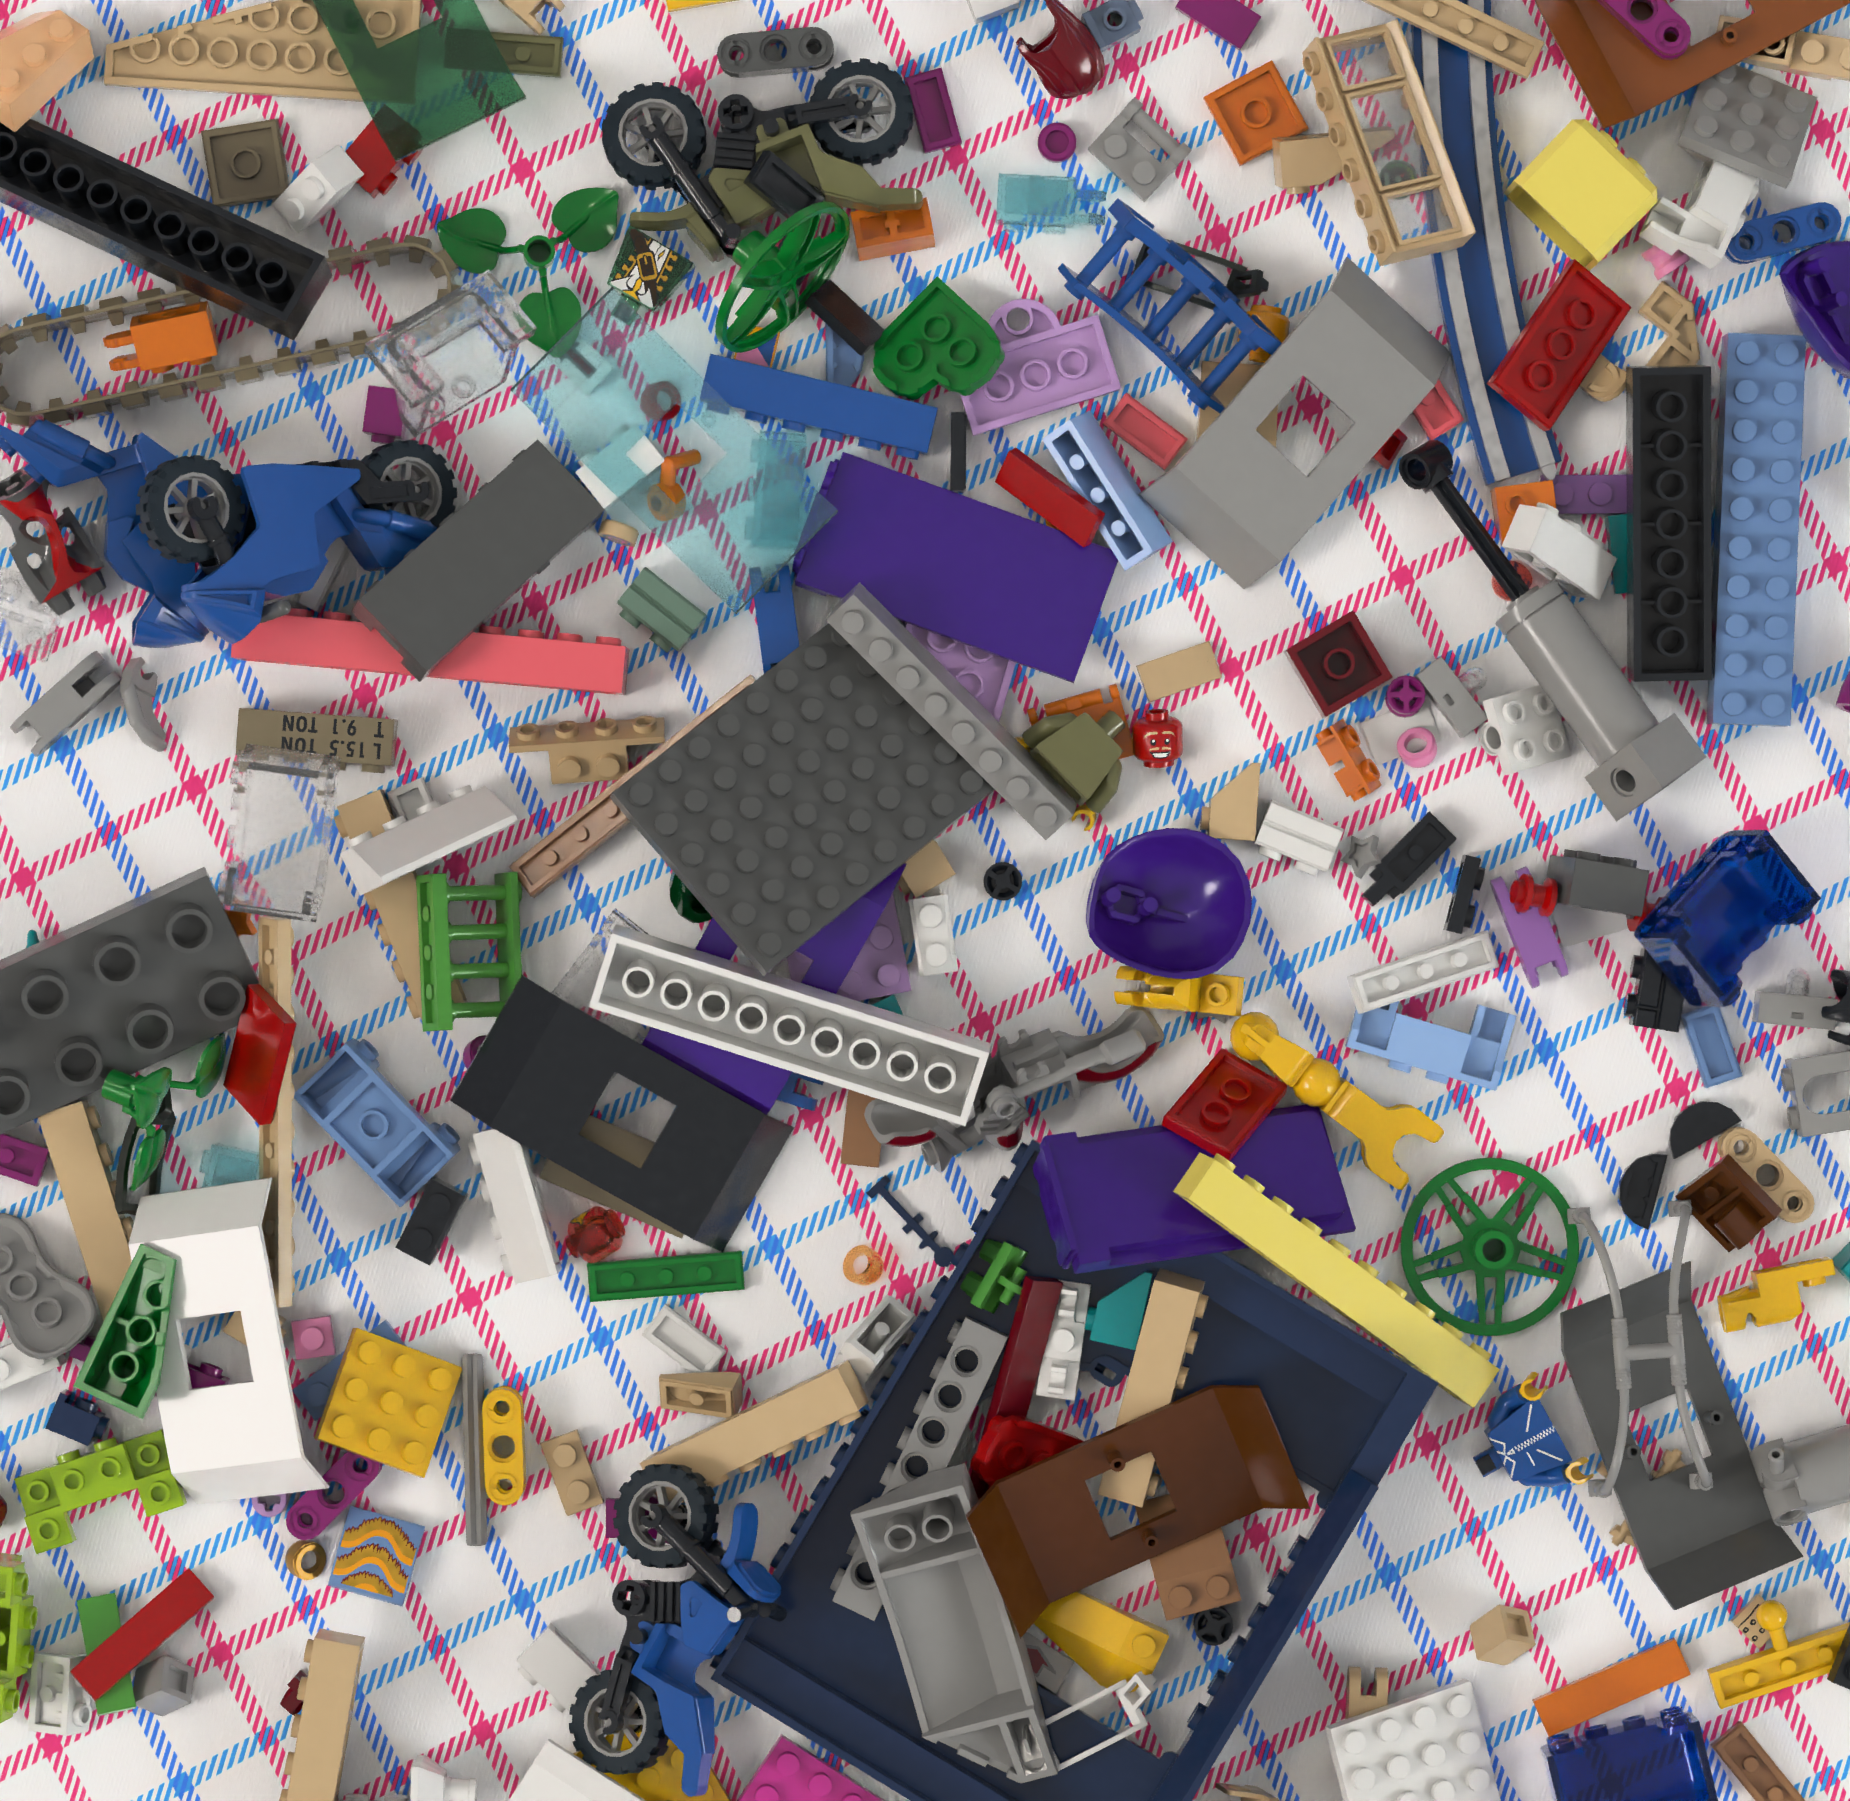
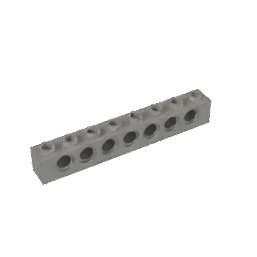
[829,1316,1009,1621]

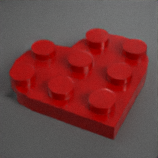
[970,1415,1084,1488]

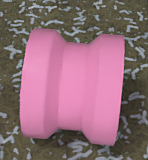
[1641,245,1690,280]

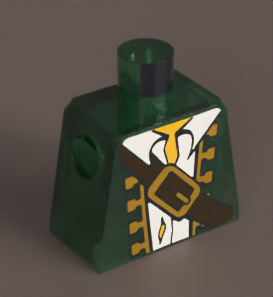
[607,225,695,325]

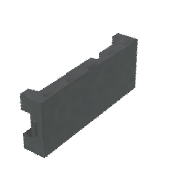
[352,439,605,682]

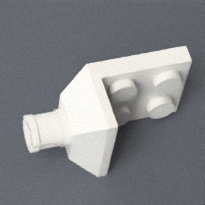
[339,1755,477,1801]

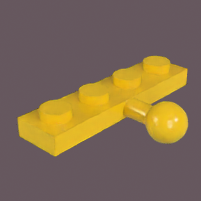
[1706,1600,1850,1709]

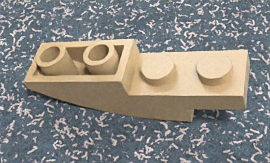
[1716,15,1850,81]

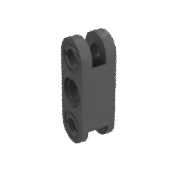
[717,27,834,78]

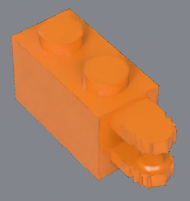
[103,301,219,373]

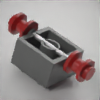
[1510,849,1675,936]

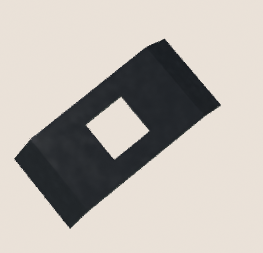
[450,975,794,1252]

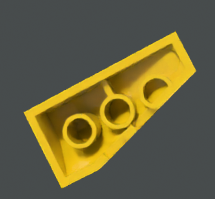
[1034,1590,1169,1693]

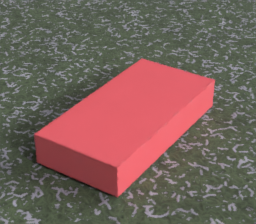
[1102,393,1188,471]

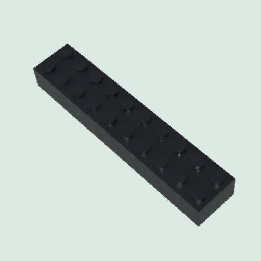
[0,119,333,340]

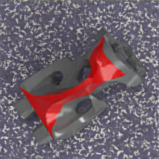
[0,467,107,616]

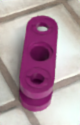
[1597,0,1691,60]
[286,1451,383,1540]

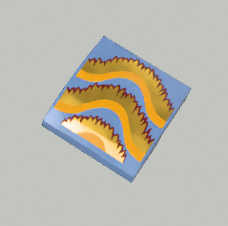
[328,1506,425,1607]

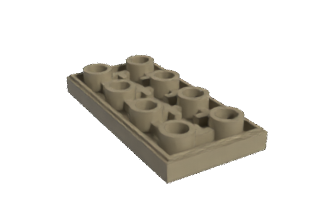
[539,1114,684,1239]

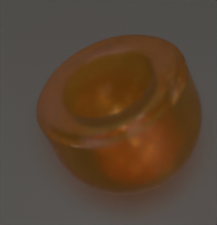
[843,1245,884,1286]

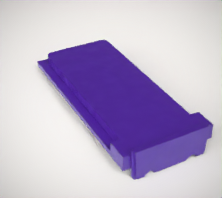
[792,452,1118,683]
[1033,1104,1356,1274]

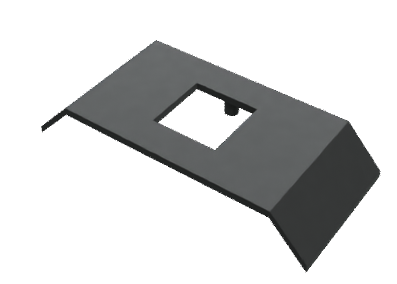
[1560,1261,1804,1610]

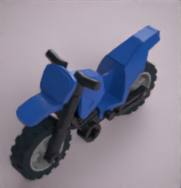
[569,1464,787,1797]

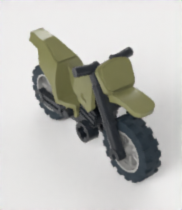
[602,58,923,263]

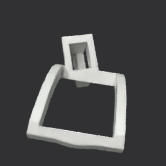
[1045,1671,1157,1771]

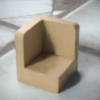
[1470,1604,1536,1665]

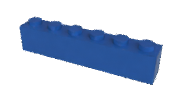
[700,354,938,460]

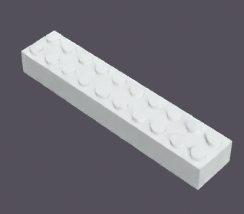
[589,924,990,1126]

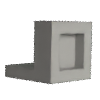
[133,1655,195,1716]

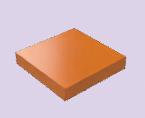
[1203,60,1309,167]

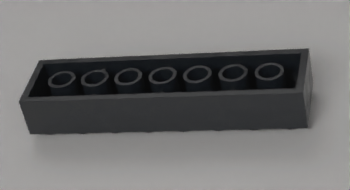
[1626,365,1712,682]

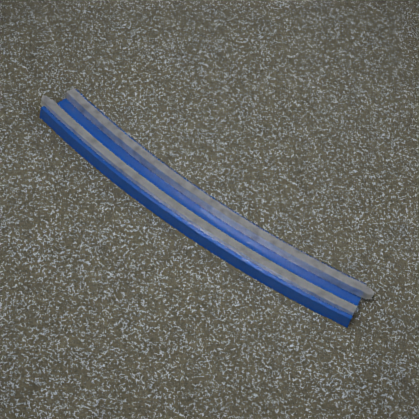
[1411,0,1562,486]

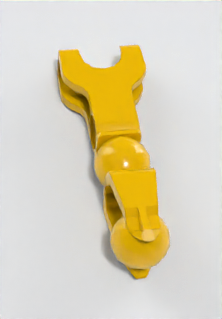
[1230,1012,1444,1190]

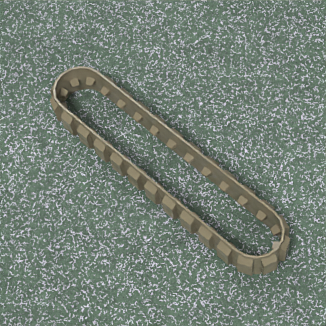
[0,235,465,428]

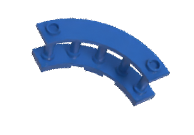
[1058,198,1282,413]

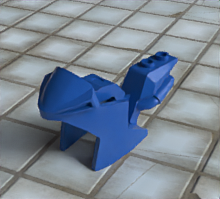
[0,419,209,648]

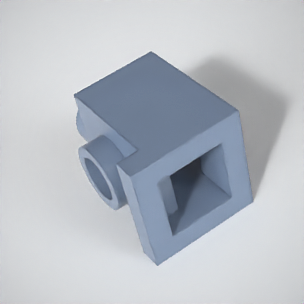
[1081,0,1144,53]

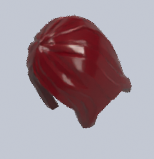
[1016,0,1105,99]

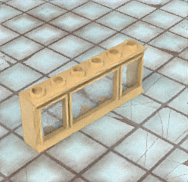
[1302,19,1476,266]

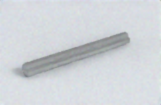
[462,1353,488,1546]

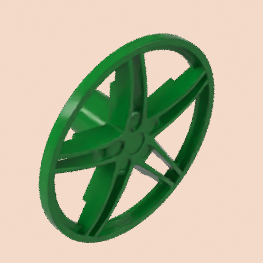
[715,201,850,353]
[1400,1157,1579,1336]

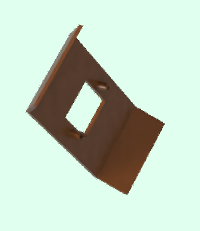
[966,1385,1310,1639]

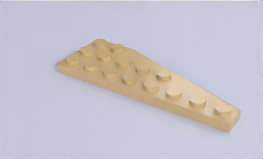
[104,0,422,105]

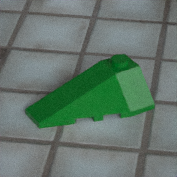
[73,1243,177,1419]

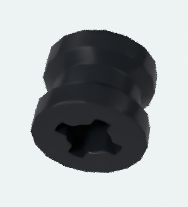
[983,862,1022,900]
[1193,1606,1233,1646]

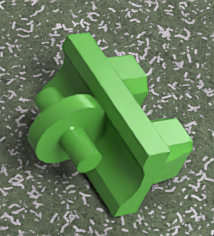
[960,1239,1028,1314]

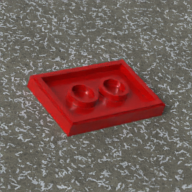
[223,984,297,1125]
[1162,1048,1288,1161]

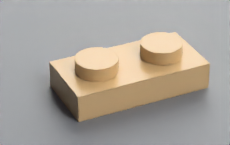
[540,1429,604,1516]

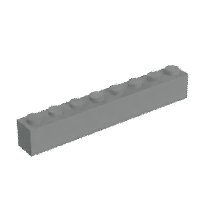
[826,582,1077,840]

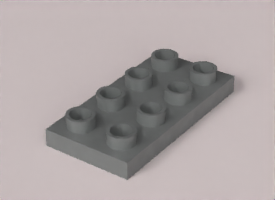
[0,867,259,1135]

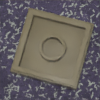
[201,119,289,208]

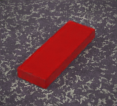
[995,448,1106,548]

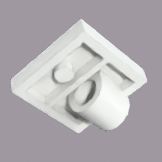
[1479,685,1572,776]

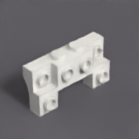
[1639,146,1759,269]

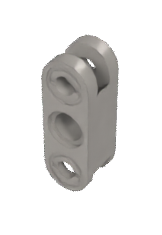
[10,651,121,757]

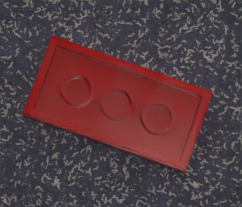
[1487,259,1632,431]

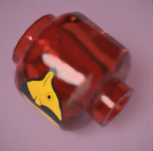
[565,1206,625,1264]

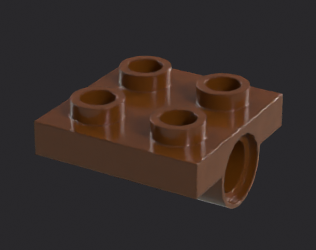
[1675,1154,1782,1253]

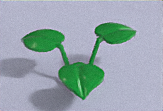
[437,187,619,357]
[101,1033,226,1192]

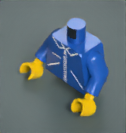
[1472,1372,1594,1487]

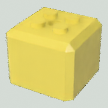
[1504,119,1657,271]

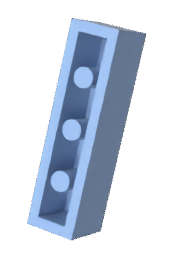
[1042,410,1173,571]

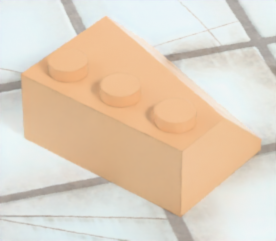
[0,10,94,132]

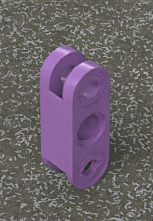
[1490,866,1569,989]

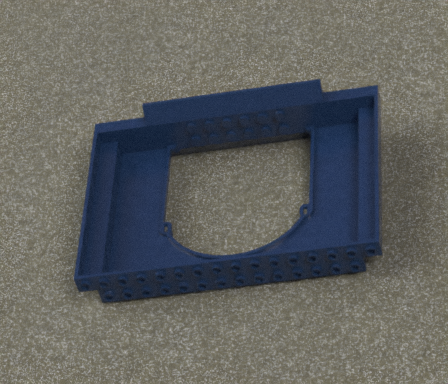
[709,1139,1439,1801]

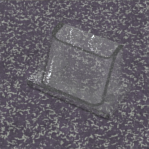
[363,269,537,437]

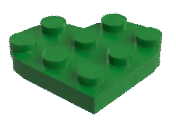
[873,276,1005,400]

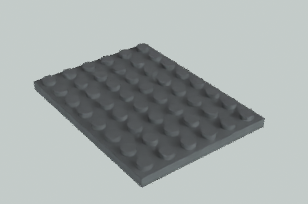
[610,623,995,977]

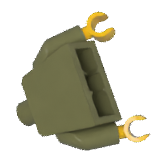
[1015,710,1126,831]

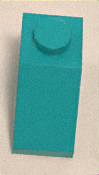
[1084,1270,1153,1350]

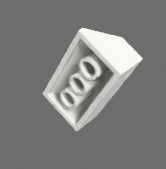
[340,784,518,896]
[468,1128,562,1284]

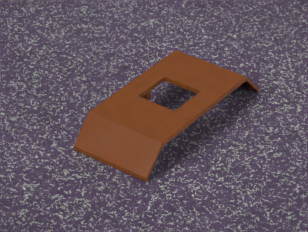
[1534,0,1850,129]

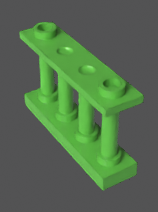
[416,872,522,1032]

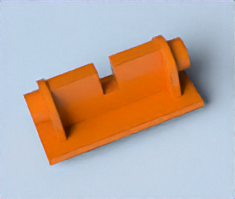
[1315,719,1382,802]

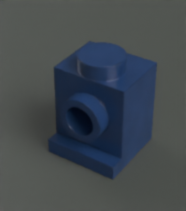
[45,1389,110,1446]

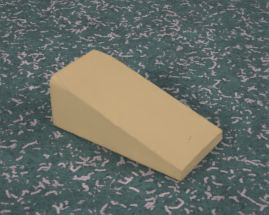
[1136,641,1222,703]
[659,1372,743,1418]

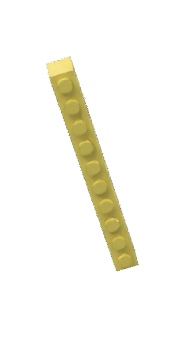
[1173,1153,1500,1408]

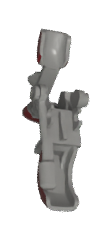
[864,1006,1164,1173]

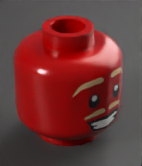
[1132,709,1183,768]

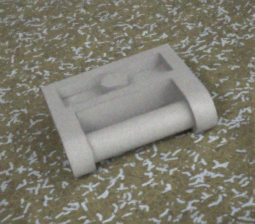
[1087,97,1192,202]

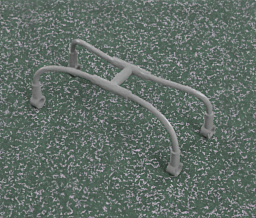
[1567,1200,1713,1498]

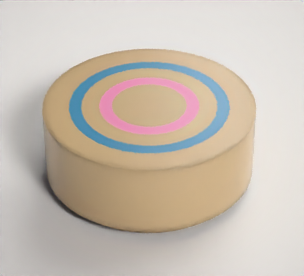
[598,519,639,547]

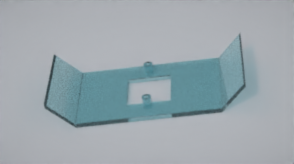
[510,286,839,614]

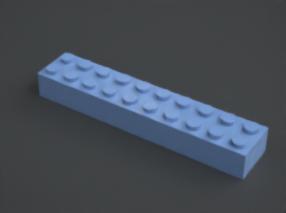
[1706,333,1806,727]

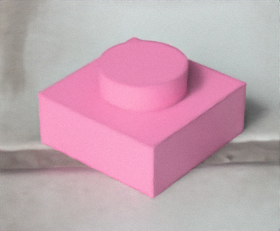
[291,1315,336,1360]

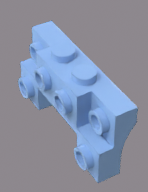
[1345,1001,1517,1091]

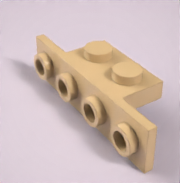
[509,715,665,784]

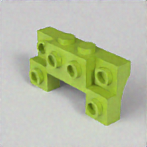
[14,1428,187,1554]
[0,1553,38,1723]

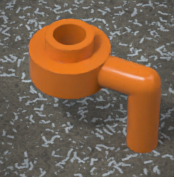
[647,449,701,522]

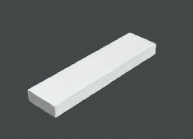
[1347,930,1499,1014]

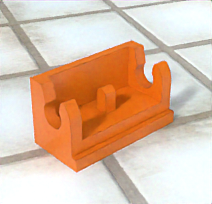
[850,197,935,261]

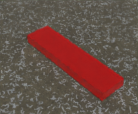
[70,1568,214,1702]

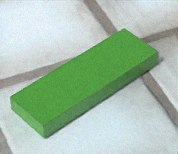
[77,1593,136,1716]

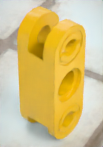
[482,1385,527,1506]

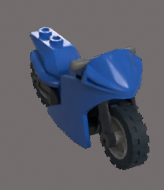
[136,440,458,644]

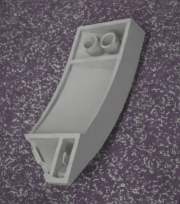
[850,1463,1058,1784]

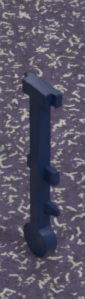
[866,1175,954,1267]

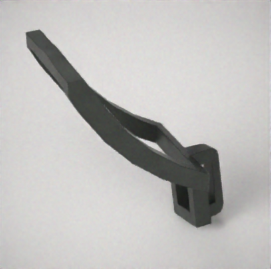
[1133,239,1269,310]
[115,1088,176,1215]

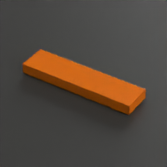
[1532,1637,1691,1737]

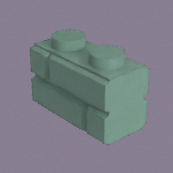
[617,566,707,653]

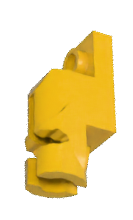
[1114,966,1245,1016]
[1717,1257,1835,1333]

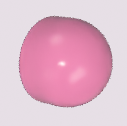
[1397,727,1437,768]

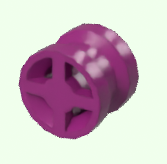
[1385,675,1426,718]

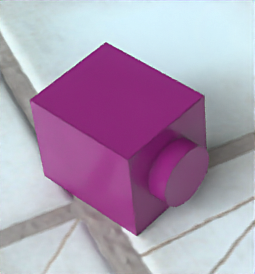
[362,385,411,444]

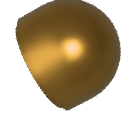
[285,1540,326,1580]

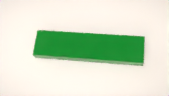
[587,1250,745,1302]

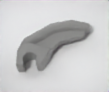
[119,657,167,752]

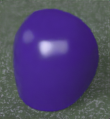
[1779,241,1850,379]
[1086,828,1252,979]

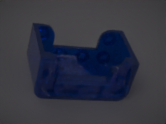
[1634,830,1821,1007]
[1540,1706,1718,1801]

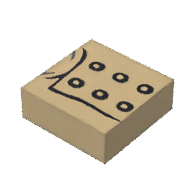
[1730,1593,1770,1649]

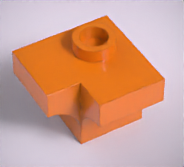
[1490,480,1557,546]

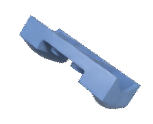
[294,1038,461,1208]

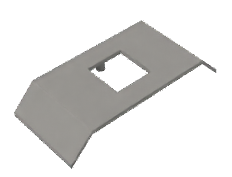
[1139,257,1451,589]

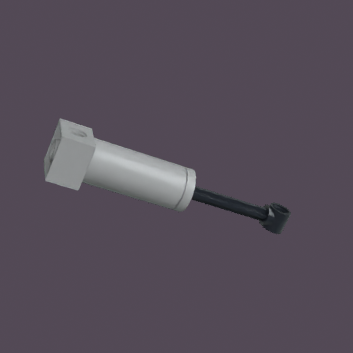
[1399,440,1706,822]

